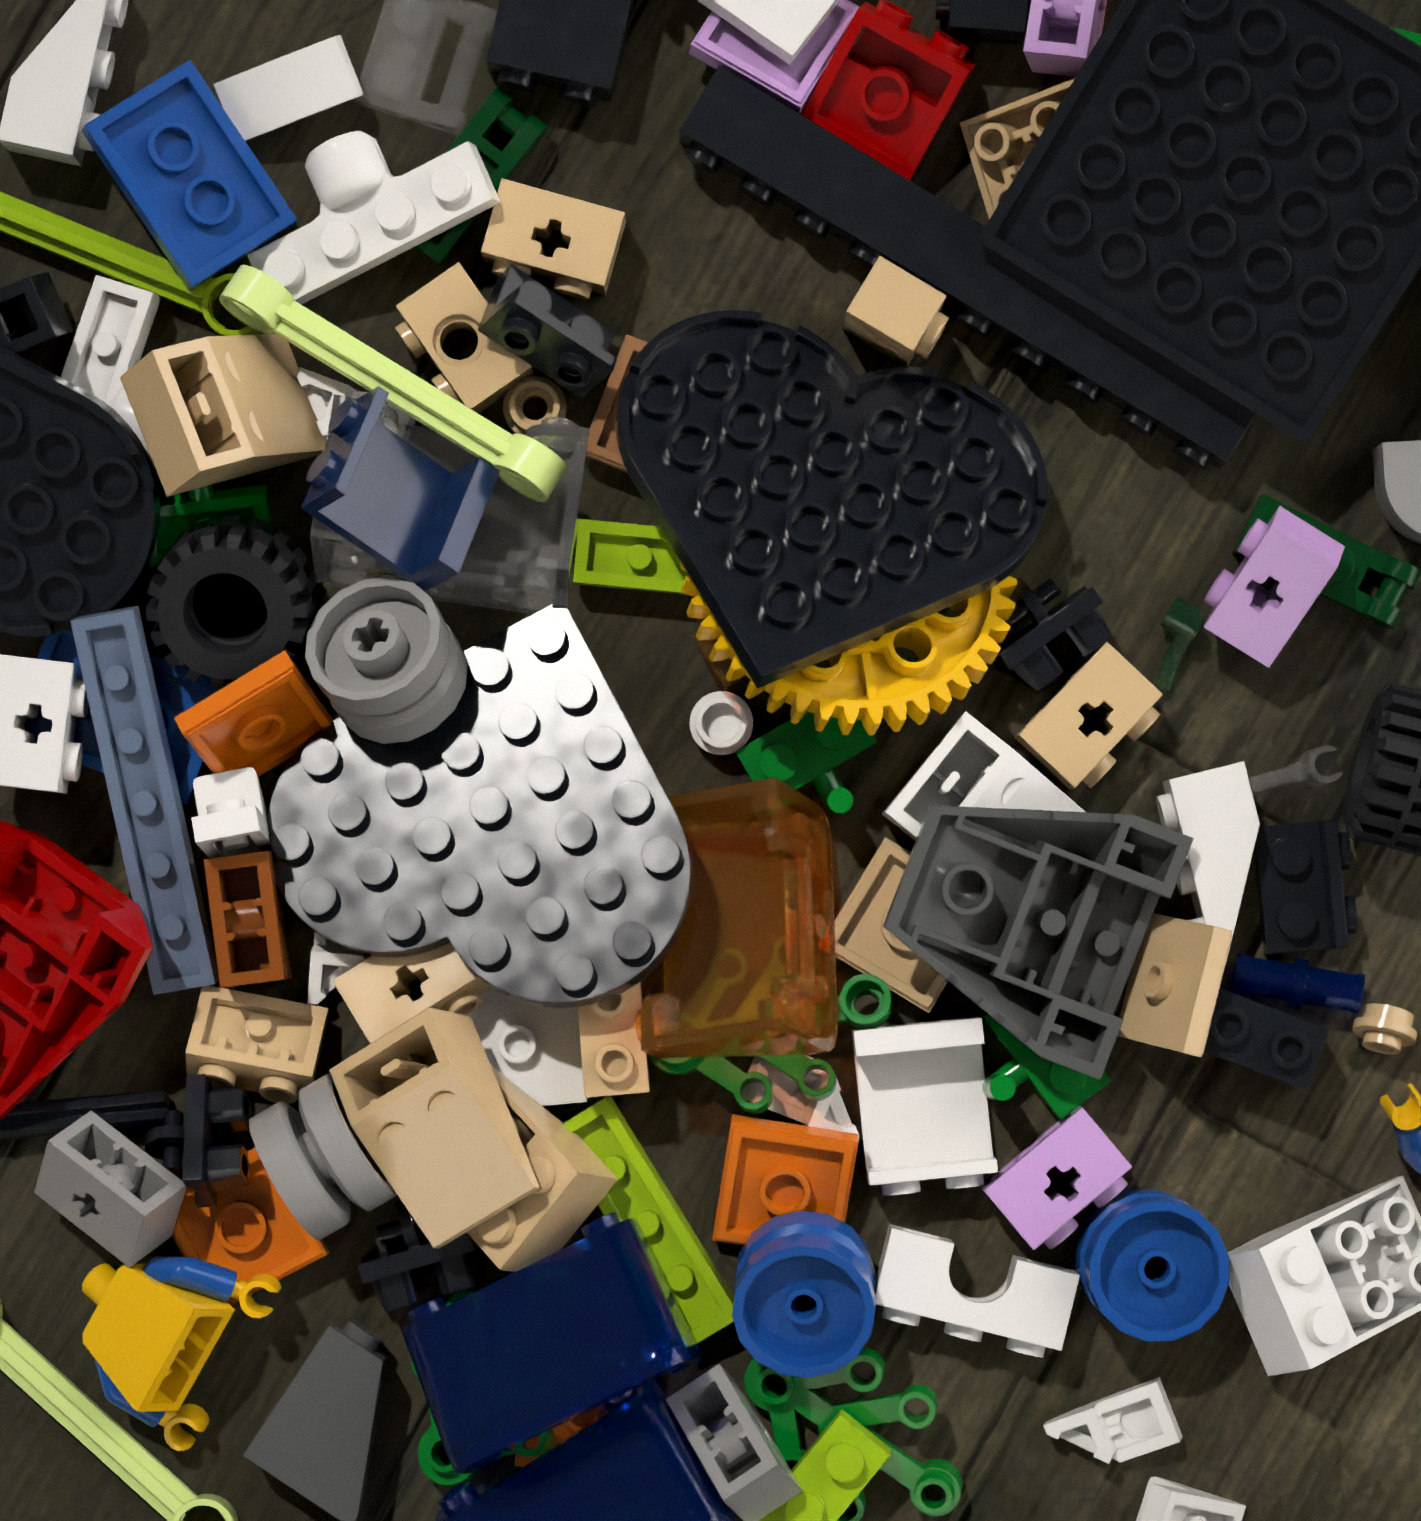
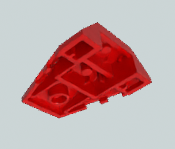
[0,820,153,1121]

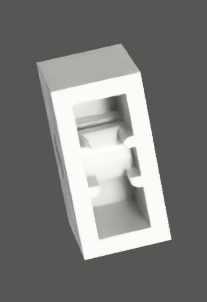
[0,654,89,794]

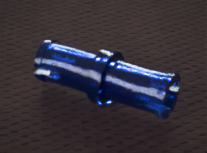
[1231,953,1365,1014]

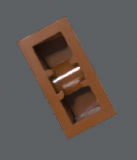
[204,851,292,988]

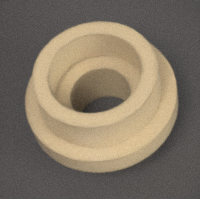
[503,376,567,440]
[1352,1003,1417,1055]

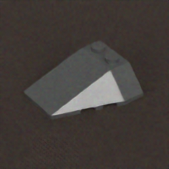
[883,805,1194,1080]

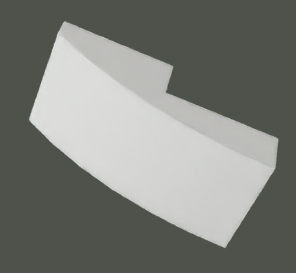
[214,35,364,141]

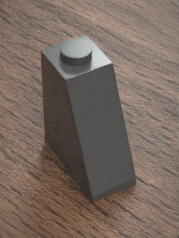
[243,1319,388,1521]

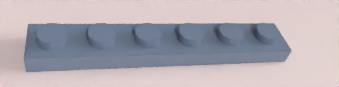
[70,606,219,995]

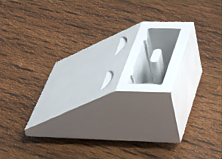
[882,711,1085,841]
[1227,1175,1421,1376]

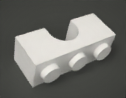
[875,1224,1080,1358]

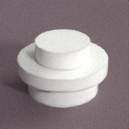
[689,691,753,755]

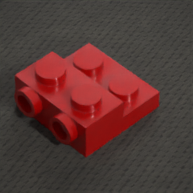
[801,0,976,180]

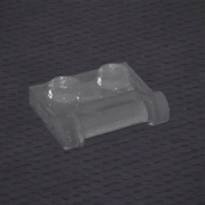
[354,0,497,135]

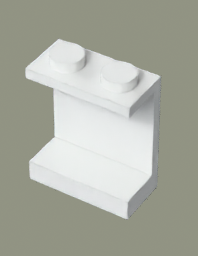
[851,1016,998,1195]

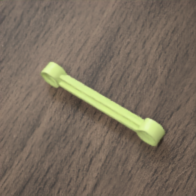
[219,265,567,502]
[0,1300,239,1521]

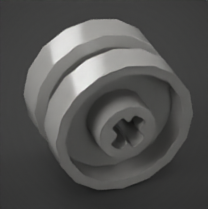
[305,576,468,744]
[249,1073,397,1241]

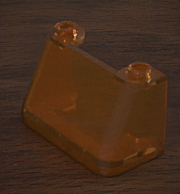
[635,777,838,1058]

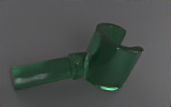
[1155,598,1202,691]

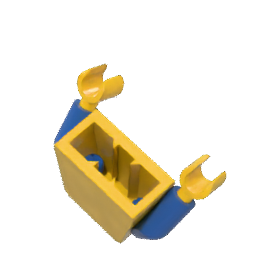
[82,1256,281,1451]

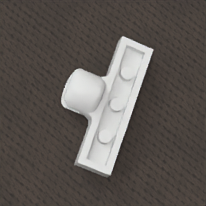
[247,131,501,305]
[61,275,161,467]

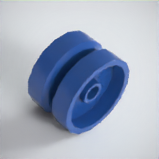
[1075,1189,1229,1342]
[732,1210,876,1378]

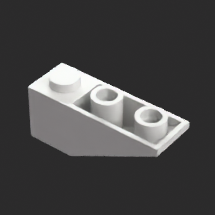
[0,0,128,166]
[1156,761,1260,965]

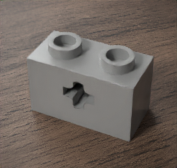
[34,1111,187,1268]
[666,1364,803,1521]

